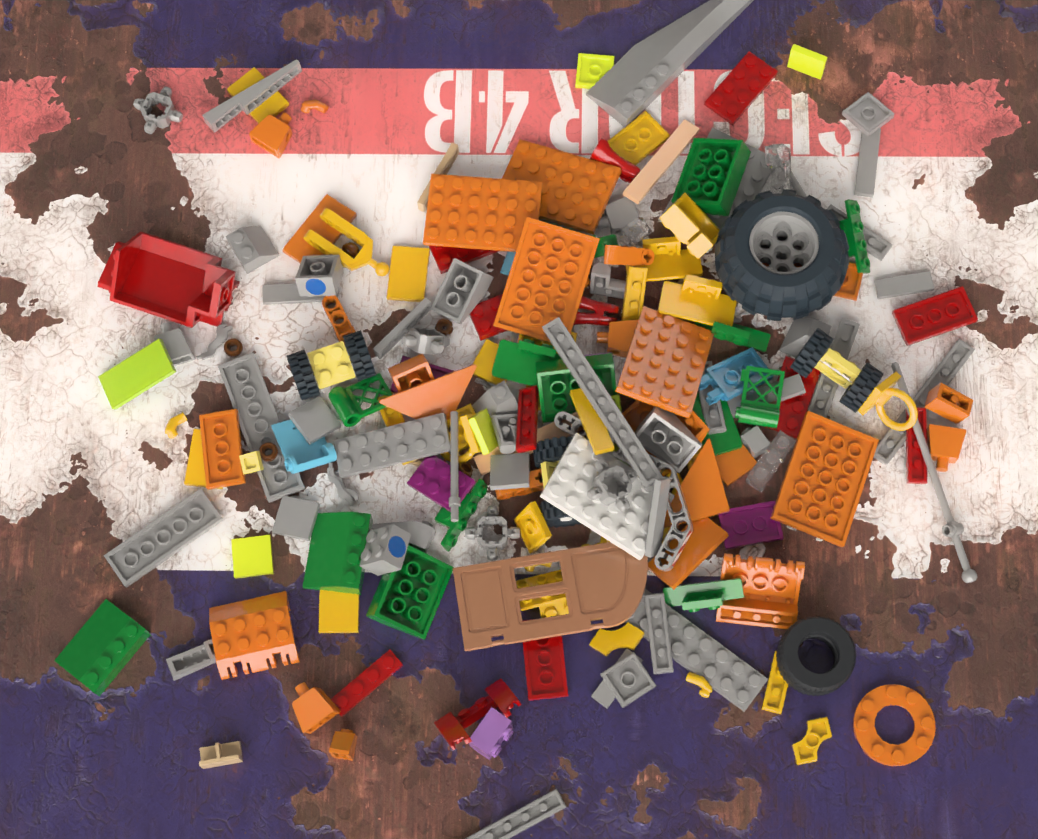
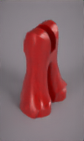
[590,138,641,183]
[573,296,619,326]

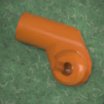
[301,99,329,114]

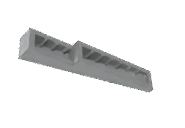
[202,59,302,133]
[166,639,216,681]

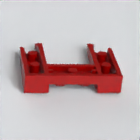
[434,678,521,750]

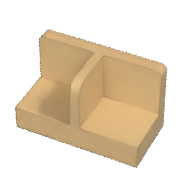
[199,741,243,769]

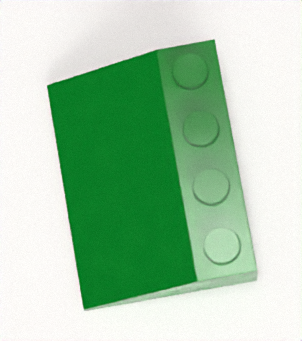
[671,138,751,216]
[535,353,617,423]
[302,512,373,595]
[366,545,454,640]
[54,599,151,697]

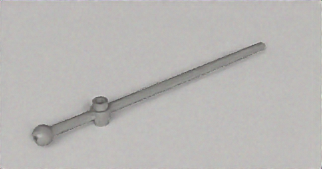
[891,362,977,583]

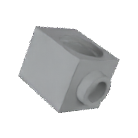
[741,426,771,459]

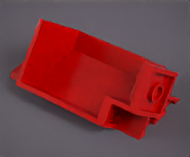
[97,232,240,328]

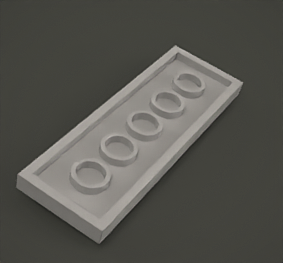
[333,412,451,478]
[104,488,223,588]

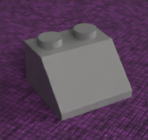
[226,226,279,274]

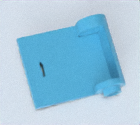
[271,419,337,474]

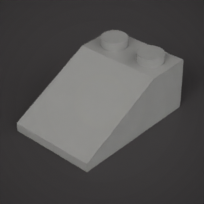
[430,258,494,324]
[635,406,702,473]

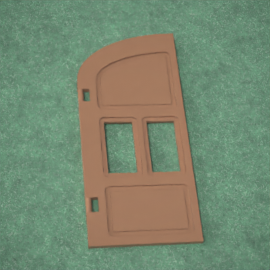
[453,542,648,651]

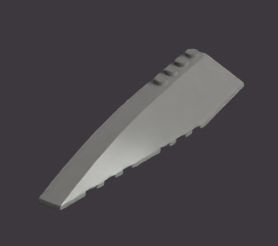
[586,0,754,127]

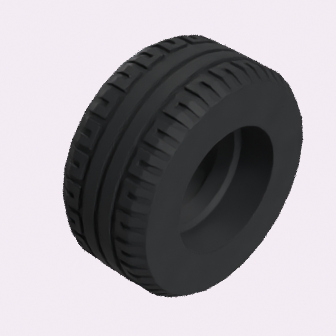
[776,616,856,696]

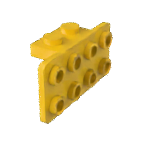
[625,237,703,282]
[658,274,737,326]
[516,569,569,618]

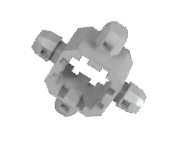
[133,87,183,134]
[402,328,450,354]
[587,459,637,512]
[465,506,520,561]

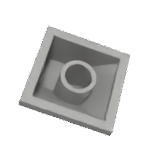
[779,318,832,358]
[472,381,518,418]

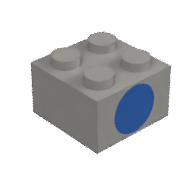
[295,255,344,297]
[360,524,411,576]

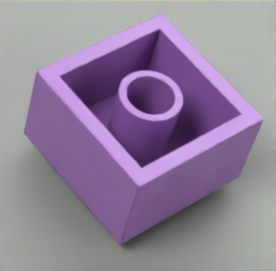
[469,707,514,760]

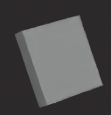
[842,92,895,137]
[288,396,342,445]
[490,452,530,490]
[272,496,320,541]
[600,652,656,708]

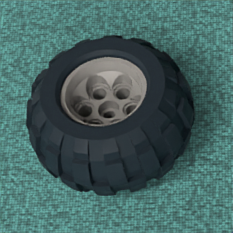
[715,189,849,321]

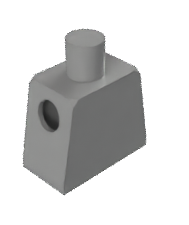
[597,197,642,236]
[154,322,195,366]

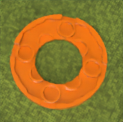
[853,684,936,766]

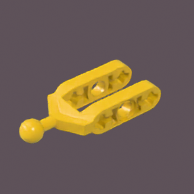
[303,208,389,276]

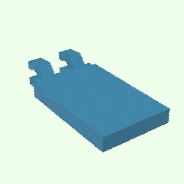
[698,347,774,406]

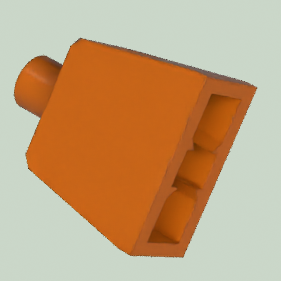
[249,112,292,159]
[597,320,638,358]
[927,424,966,472]
[292,682,341,734]

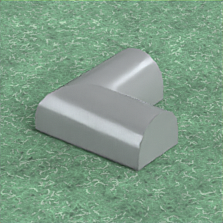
[590,263,626,299]
[491,414,517,454]

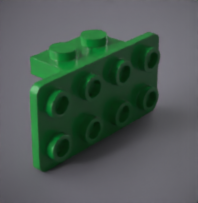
[492,339,561,387]
[692,392,743,456]

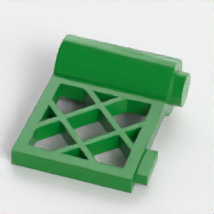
[735,366,785,428]
[328,373,393,427]

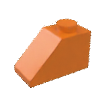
[329,729,357,761]

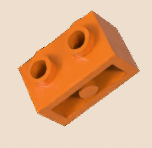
[924,383,973,424]

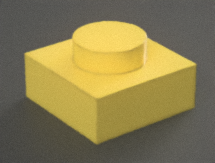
[239,451,264,475]

